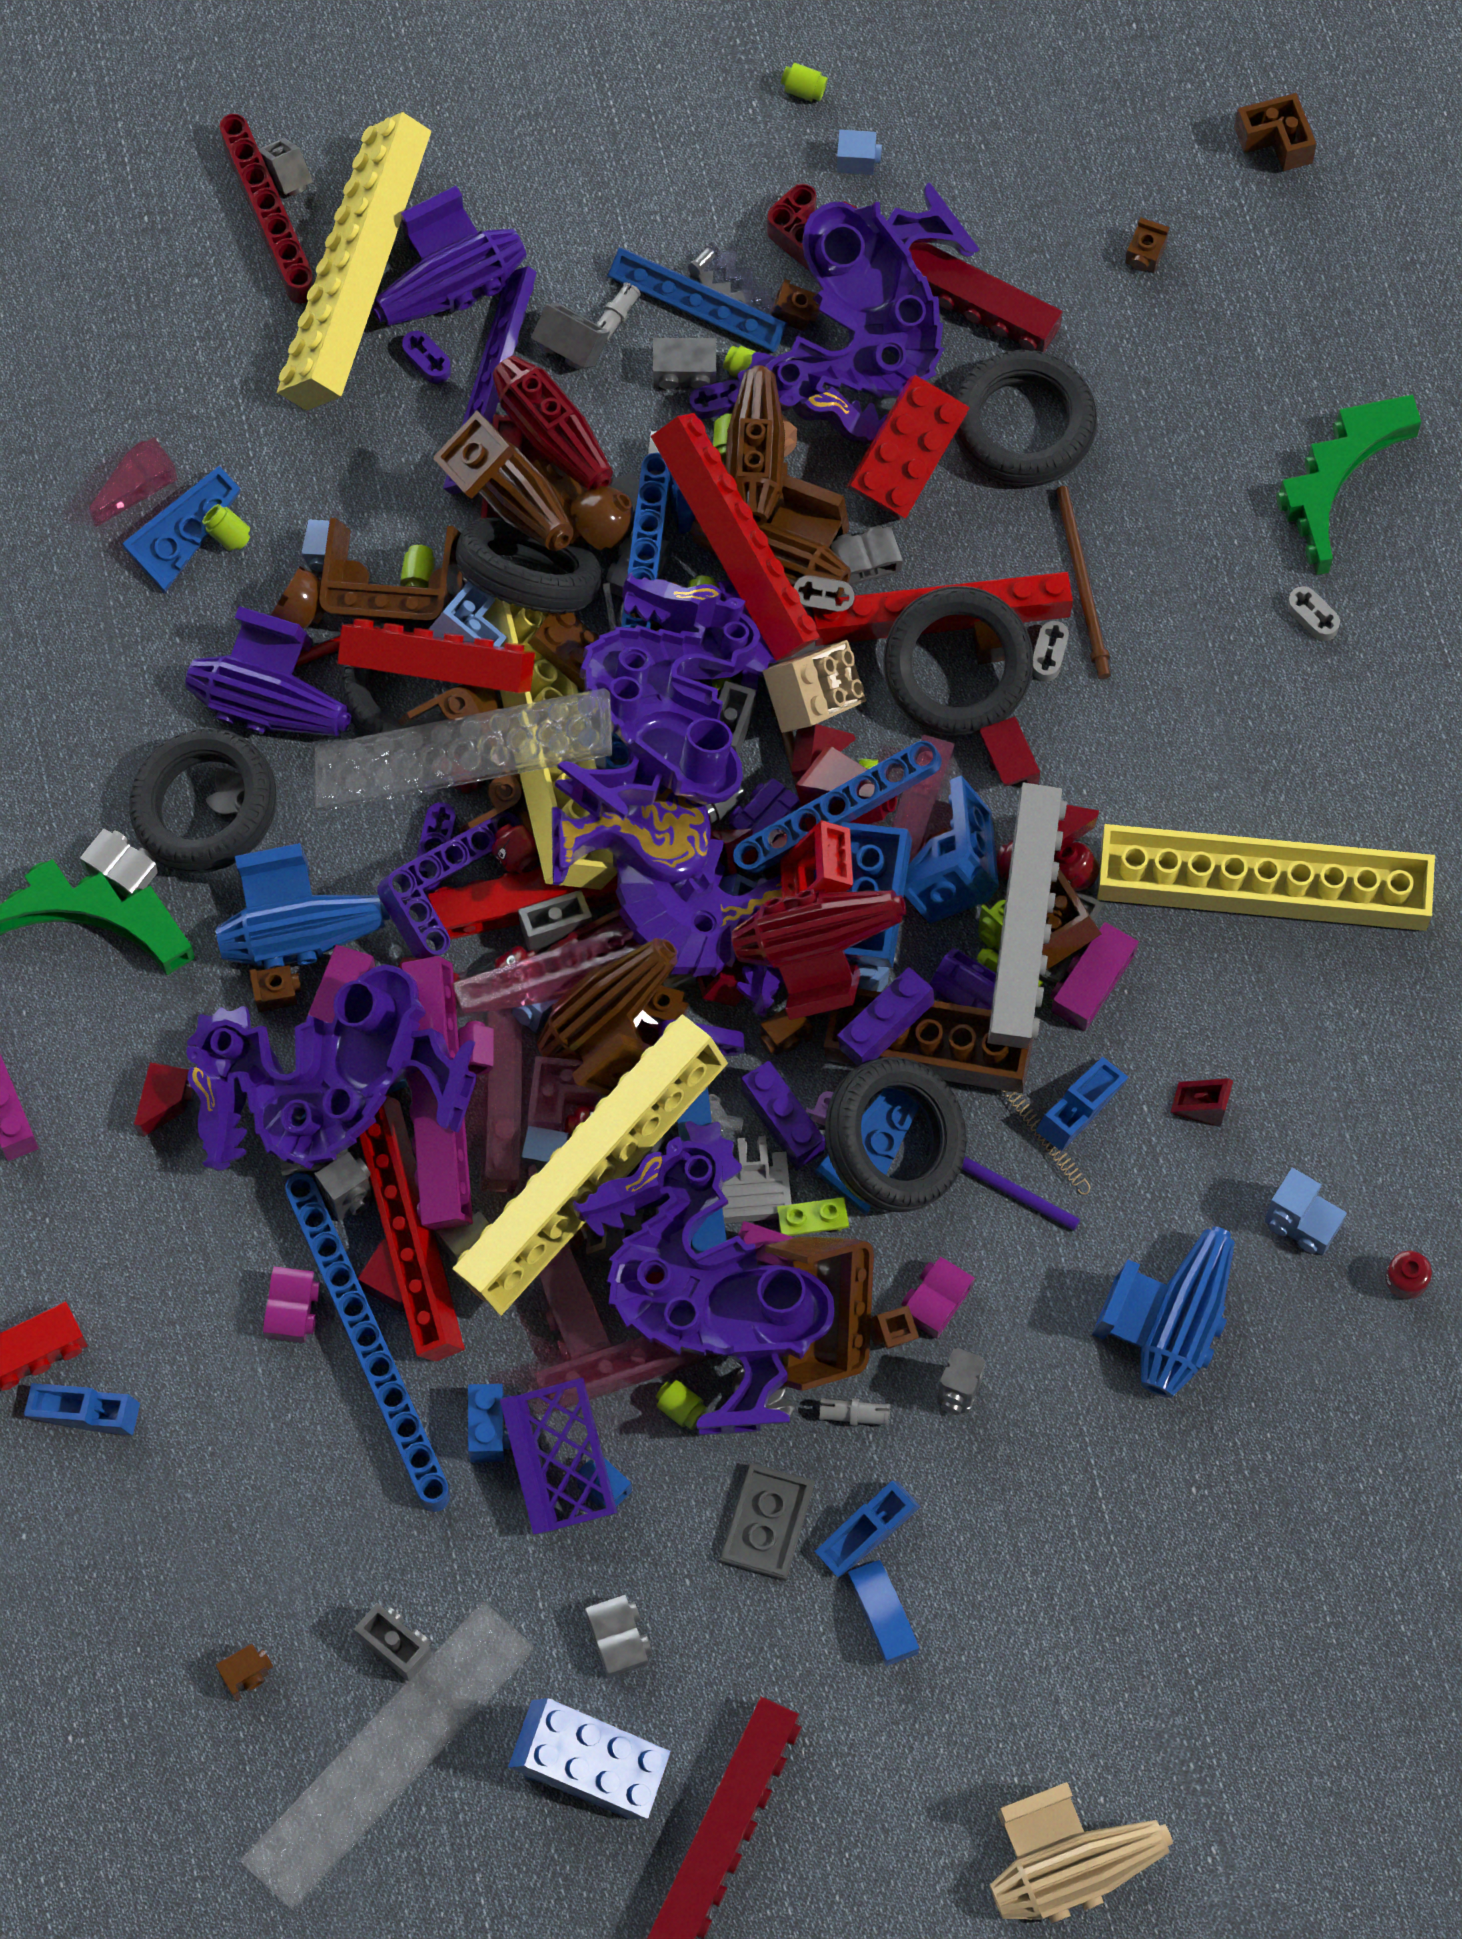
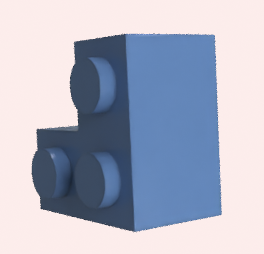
[429,582,507,647]
[1264,1167,1347,1256]

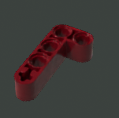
[767,184,817,272]

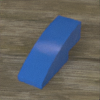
[1036,1057,1129,1152]
[24,1383,140,1436]
[814,1480,921,1577]
[848,1560,919,1666]

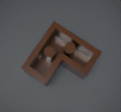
[1234,93,1317,171]
[1042,869,1102,970]

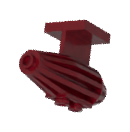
[492,356,613,490]
[732,889,906,1020]

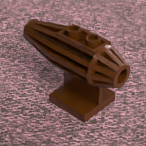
[724,365,788,526]
[433,411,573,551]
[690,475,851,599]
[537,938,678,1096]

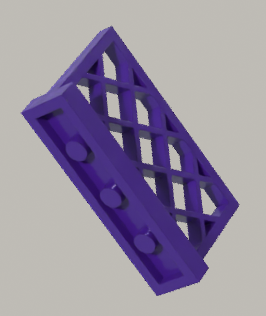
[500,1378,617,1535]

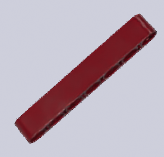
[219,113,314,304]

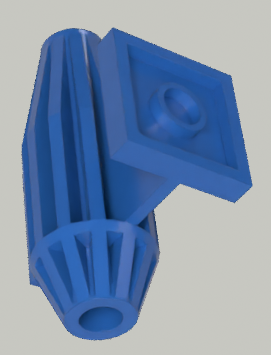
[216,843,391,970]
[1091,1226,1235,1398]

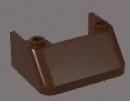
[319,517,463,623]
[398,684,526,834]
[765,1237,874,1391]

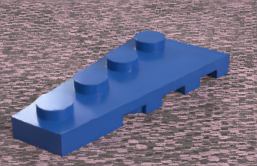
[122,466,240,594]
[814,1088,919,1216]

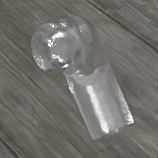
[709,1094,744,1134]

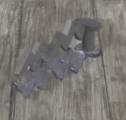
[688,242,775,312]

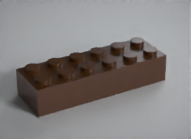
[824,988,1035,1093]

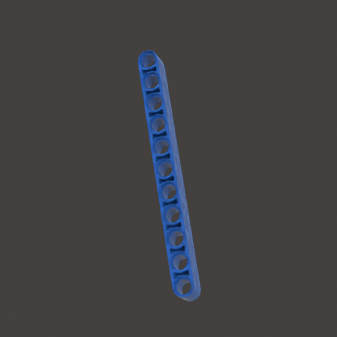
[604,452,669,770]
[285,1173,450,1512]

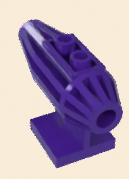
[372,186,527,326]
[185,606,351,736]

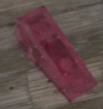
[89,437,178,527]

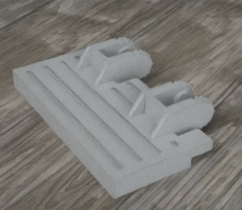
[656,1136,791,1223]

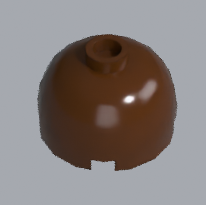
[570,486,635,551]
[270,566,325,630]

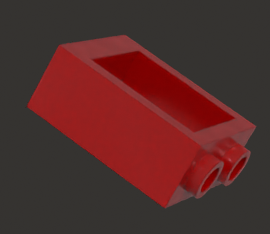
[780,820,853,899]

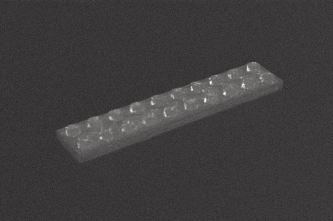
[315,688,612,812]
[240,1601,535,1911]

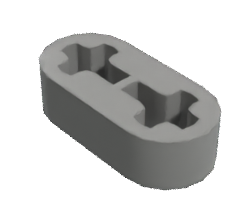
[794,575,854,611]
[1287,586,1340,641]
[1032,621,1069,682]

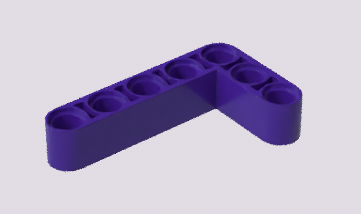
[377,811,521,959]

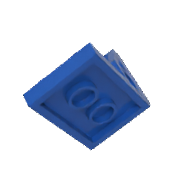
[904,775,999,924]

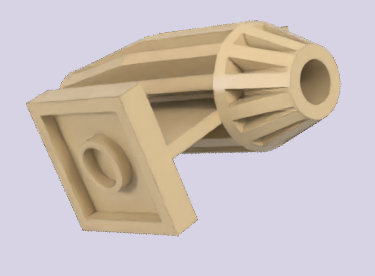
[989,1782,1173,1924]

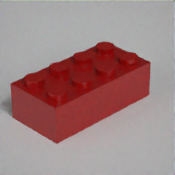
[846,375,970,520]

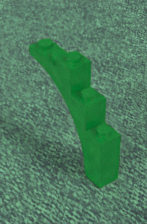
[1276,394,1421,575]
[0,859,195,975]

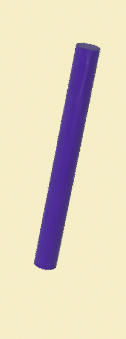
[961,1156,1081,1231]

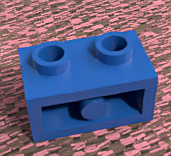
[468,1384,511,1462]

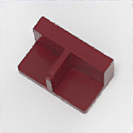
[980,716,1040,787]

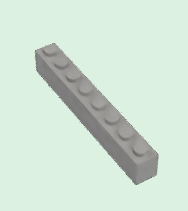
[987,783,1067,1049]

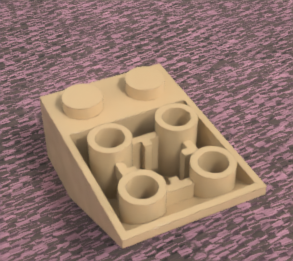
[762,639,866,733]

